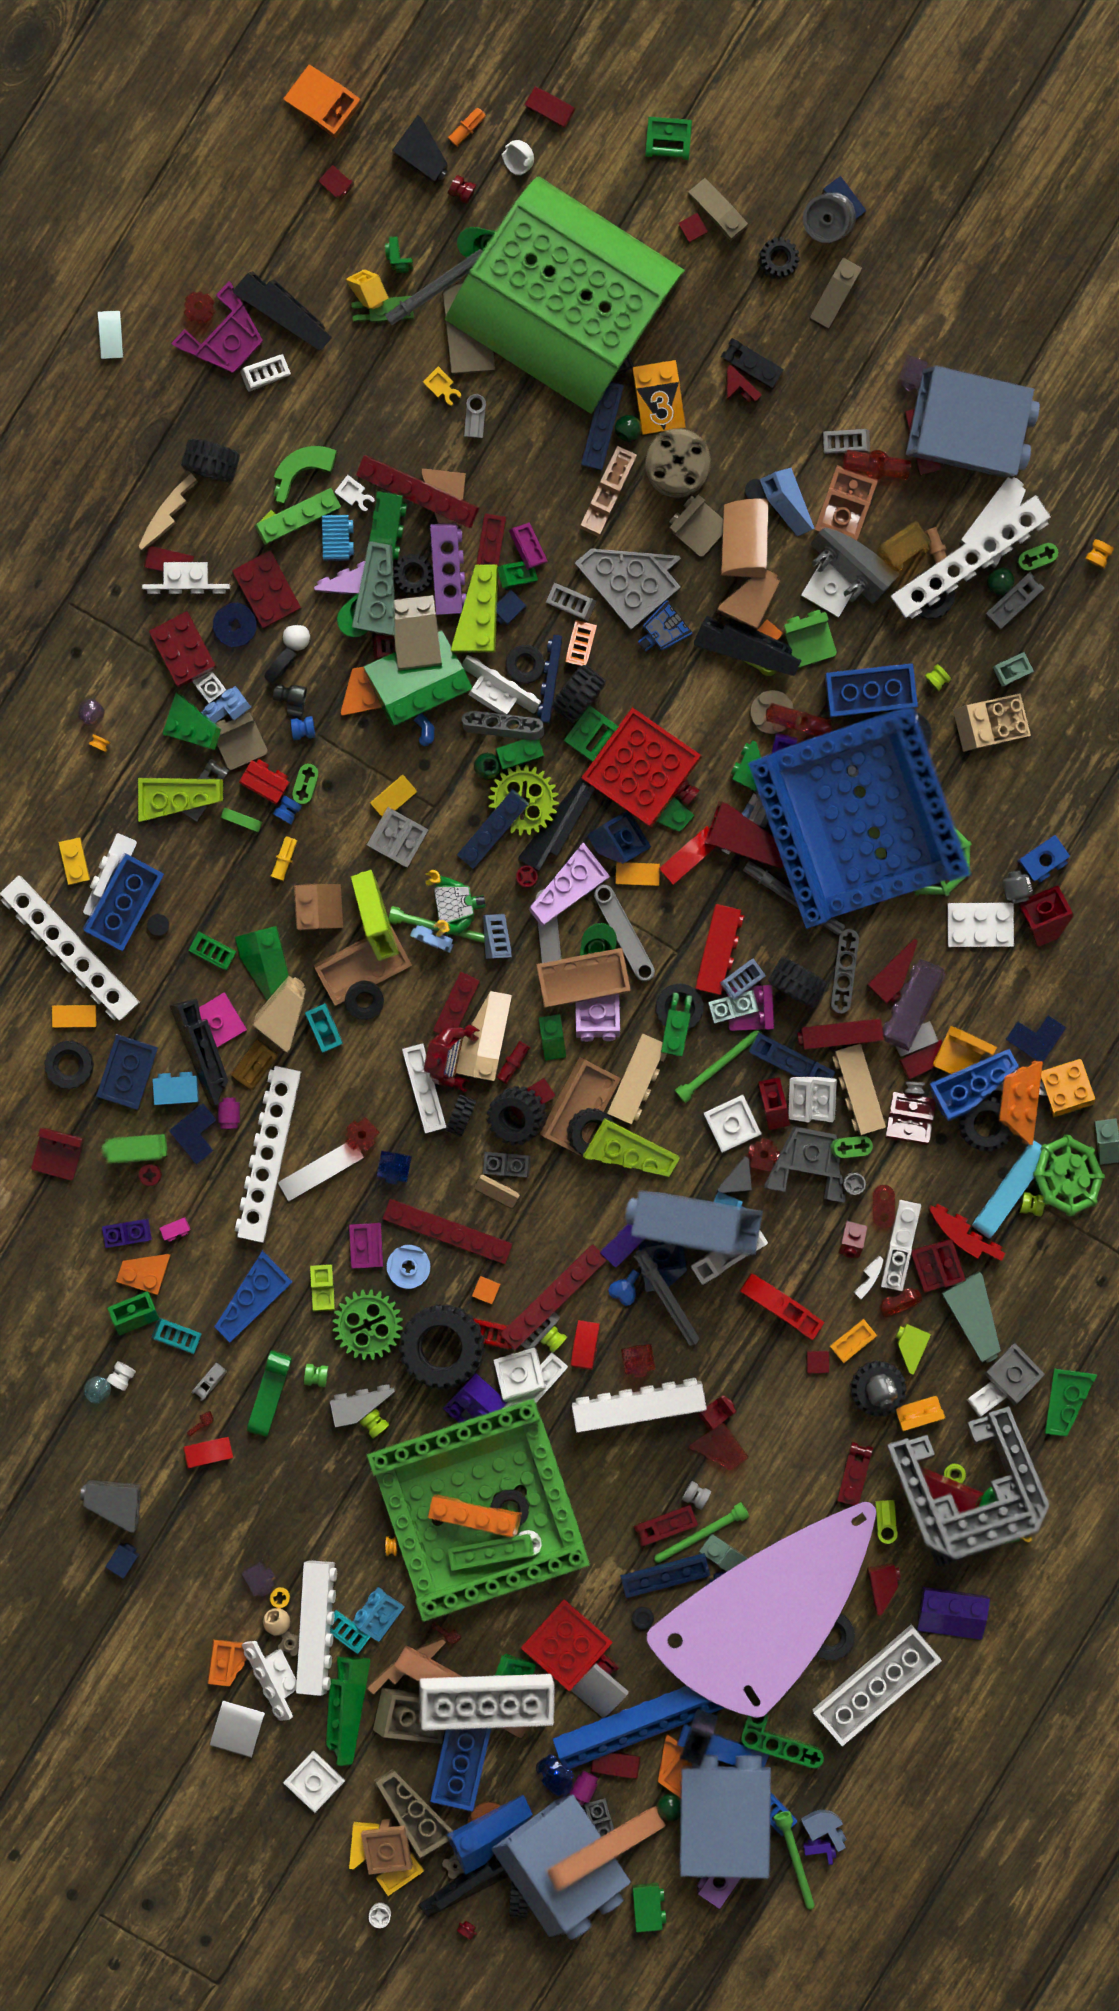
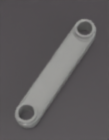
[594,885,655,981]
[536,889,561,963]

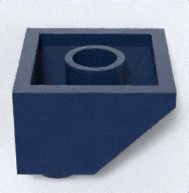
[587,811,651,864]
[638,1240,687,1292]

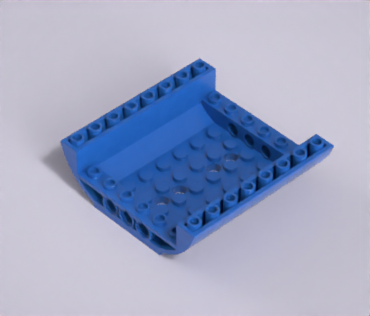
[748,707,971,928]

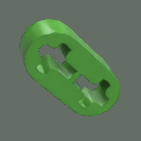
[1018,543,1058,571]
[293,764,319,804]
[220,807,263,832]
[830,1136,873,1158]

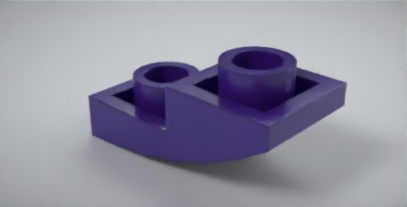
[102,1219,152,1248]
[600,1224,646,1268]

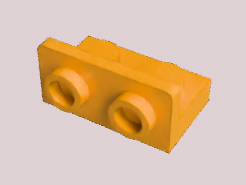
[896,1396,945,1431]

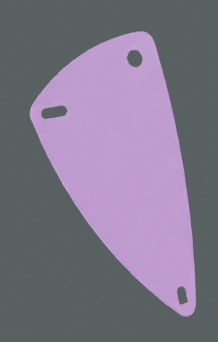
[647,1502,876,1717]

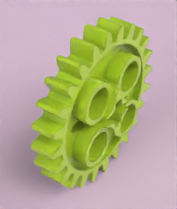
[488,765,559,836]

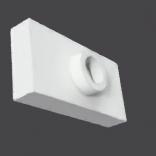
[966,1382,1007,1417]

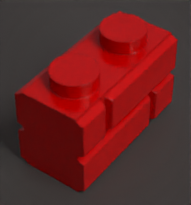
[239,759,290,805]

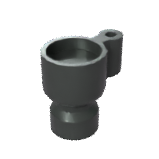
[273,684,307,718]

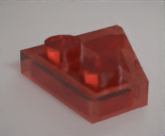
[689,1422,748,1470]

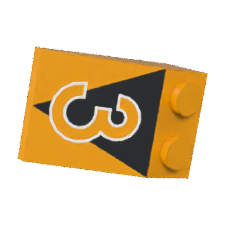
[632,360,686,435]

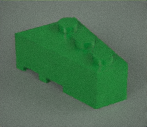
[369,491,407,564]

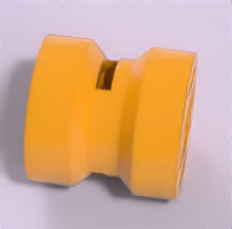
[1085,539,1114,569]

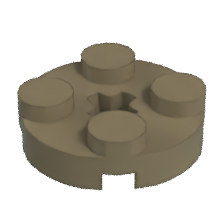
[750,690,794,734]

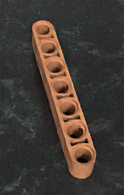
[394,1646,529,1738]
[546,1806,666,1891]

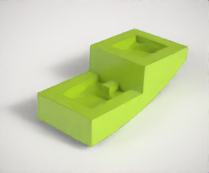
[310,1264,335,1312]

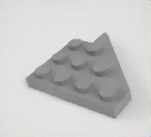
[575,549,681,630]

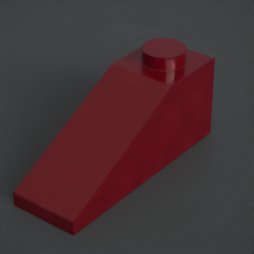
[867,939,918,1003]

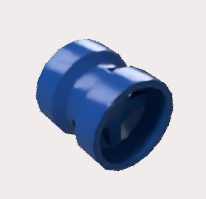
[291,716,315,740]
[273,795,302,825]

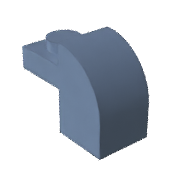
[801,1810,847,1852]

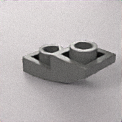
[483,1152,531,1177]
[584,1798,614,1837]

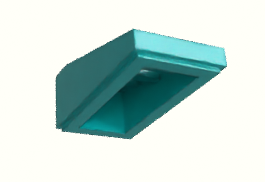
[151,1317,202,1354]
[330,1610,370,1654]

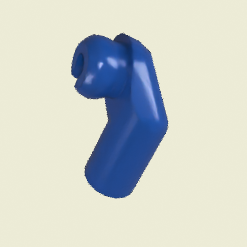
[414,713,435,746]

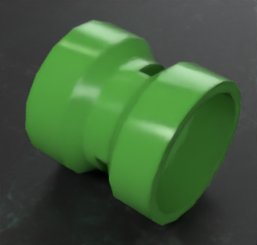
[304,1363,328,1388]

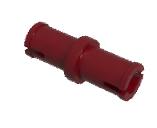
[496,1041,530,1084]

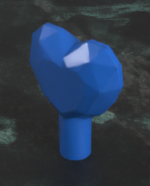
[608,1269,640,1306]

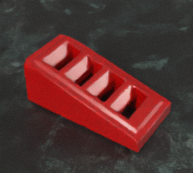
[473,1318,511,1349]

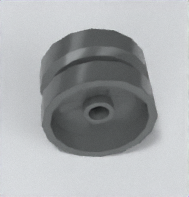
[803,192,856,243]

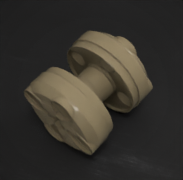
[646,429,710,498]

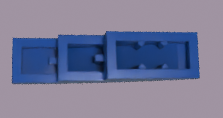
[677,1724,769,1767]

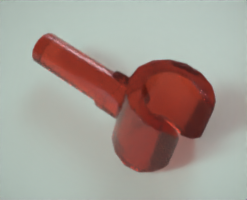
[187,1411,214,1436]
[431,1623,461,1644]

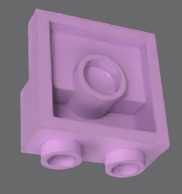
[576,994,620,1042]

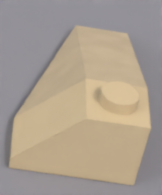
[456,991,512,1081]

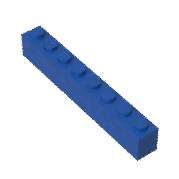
[553,1685,725,1771]

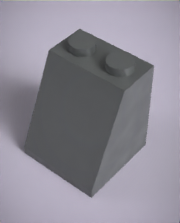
[80,1480,142,1532]

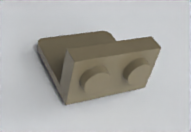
[669,494,723,557]
[215,712,268,770]

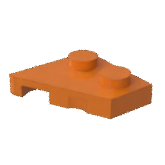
[116,1254,171,1295]
[207,1639,247,1686]

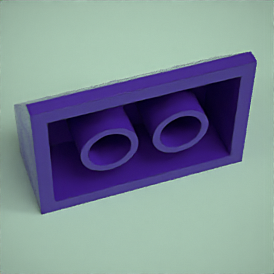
[917,1587,990,1640]

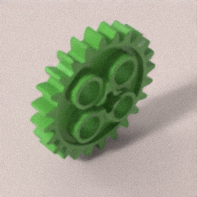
[332,1289,403,1360]

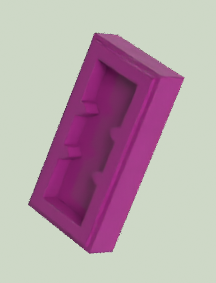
[509,522,548,570]

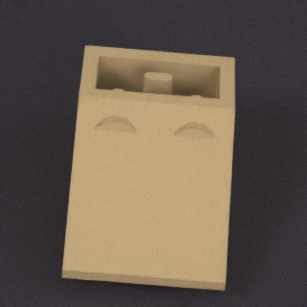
[953,693,1031,752]

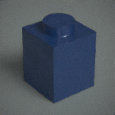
[496,590,526,625]
[105,1542,139,1579]

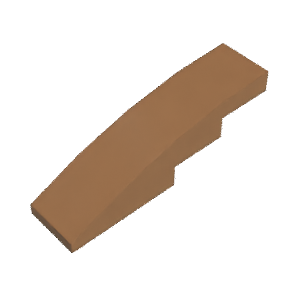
[580,446,637,537]
[367,1637,446,1694]

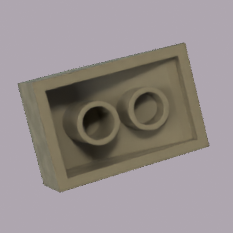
[394,595,442,670]
[373,1688,445,1744]

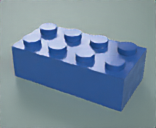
[825,663,918,718]
[83,853,164,951]
[430,1727,492,1811]

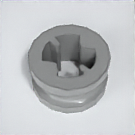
[905,1082,925,1094]

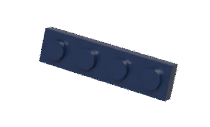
[581,382,624,470]
[537,635,563,724]
[457,790,529,869]
[620,1553,711,1598]

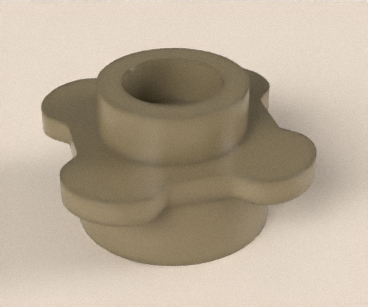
[278,1631,299,1656]
[442,1854,464,1879]

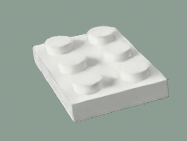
[947,903,1014,947]

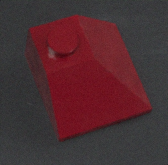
[1018,885,1074,947]
[867,1563,901,1615]

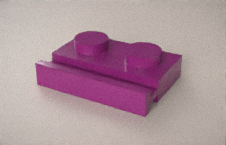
[349,1223,383,1268]

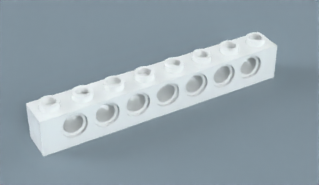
[890,495,1051,619]
[0,876,140,1021]
[235,1066,302,1242]

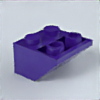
[443,1373,508,1423]

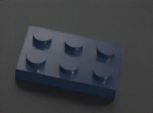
[96,1034,159,1110]

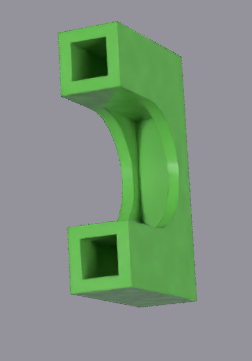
[103,1134,168,1162]

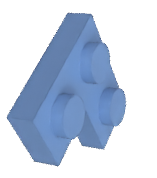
[201,686,251,723]

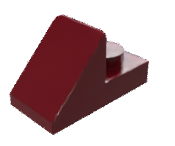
[727,364,762,403]

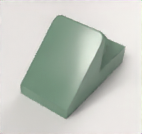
[993,652,1034,687]
[1094,1119,1119,1164]
[699,1534,747,1572]

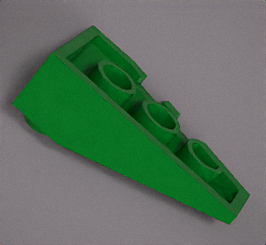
[235,926,289,1001]

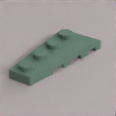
[352,541,396,636]

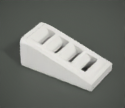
[241,354,291,392]

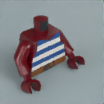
[424,1025,480,1092]

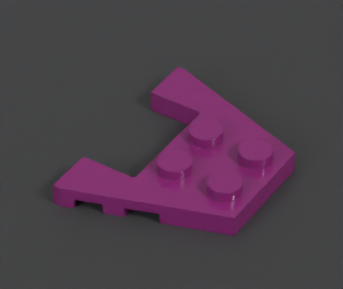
[171,281,263,374]

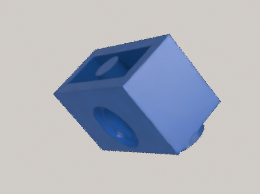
[1018,835,1070,883]

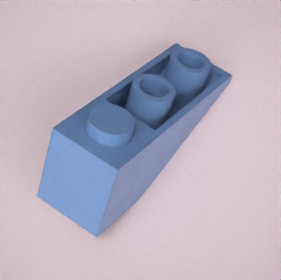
[760,468,815,536]

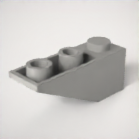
[330,1384,395,1427]

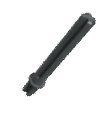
[385,249,483,326]
[743,860,845,935]
[634,1249,699,1346]

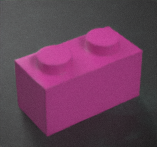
[159,1217,191,1242]

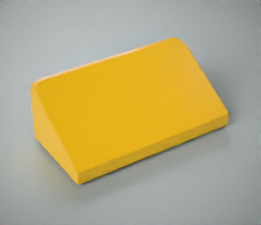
[370,775,418,816]

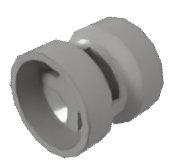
[843,1172,866,1195]
[682,1481,711,1510]

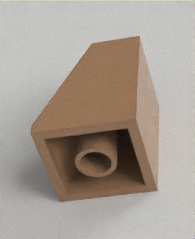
[717,570,780,630]
[295,884,343,930]

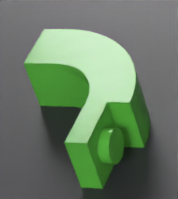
[274,446,337,505]

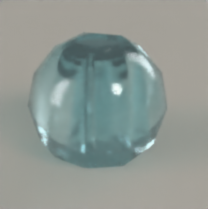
[84,1376,111,1404]

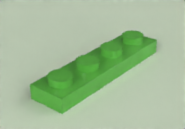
[255,488,341,545]
[448,1534,534,1571]

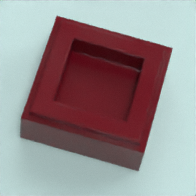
[678,213,708,243]
[807,1351,829,1373]

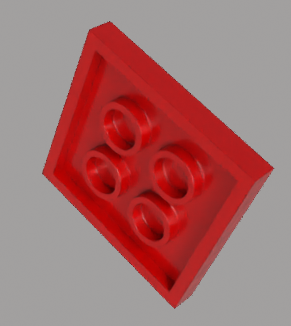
[521,1599,613,1692]

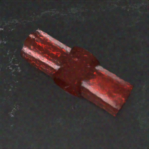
[843,450,911,479]
[766,703,832,736]

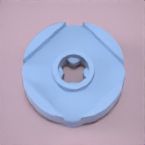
[410,925,453,953]
[387,1245,431,1289]

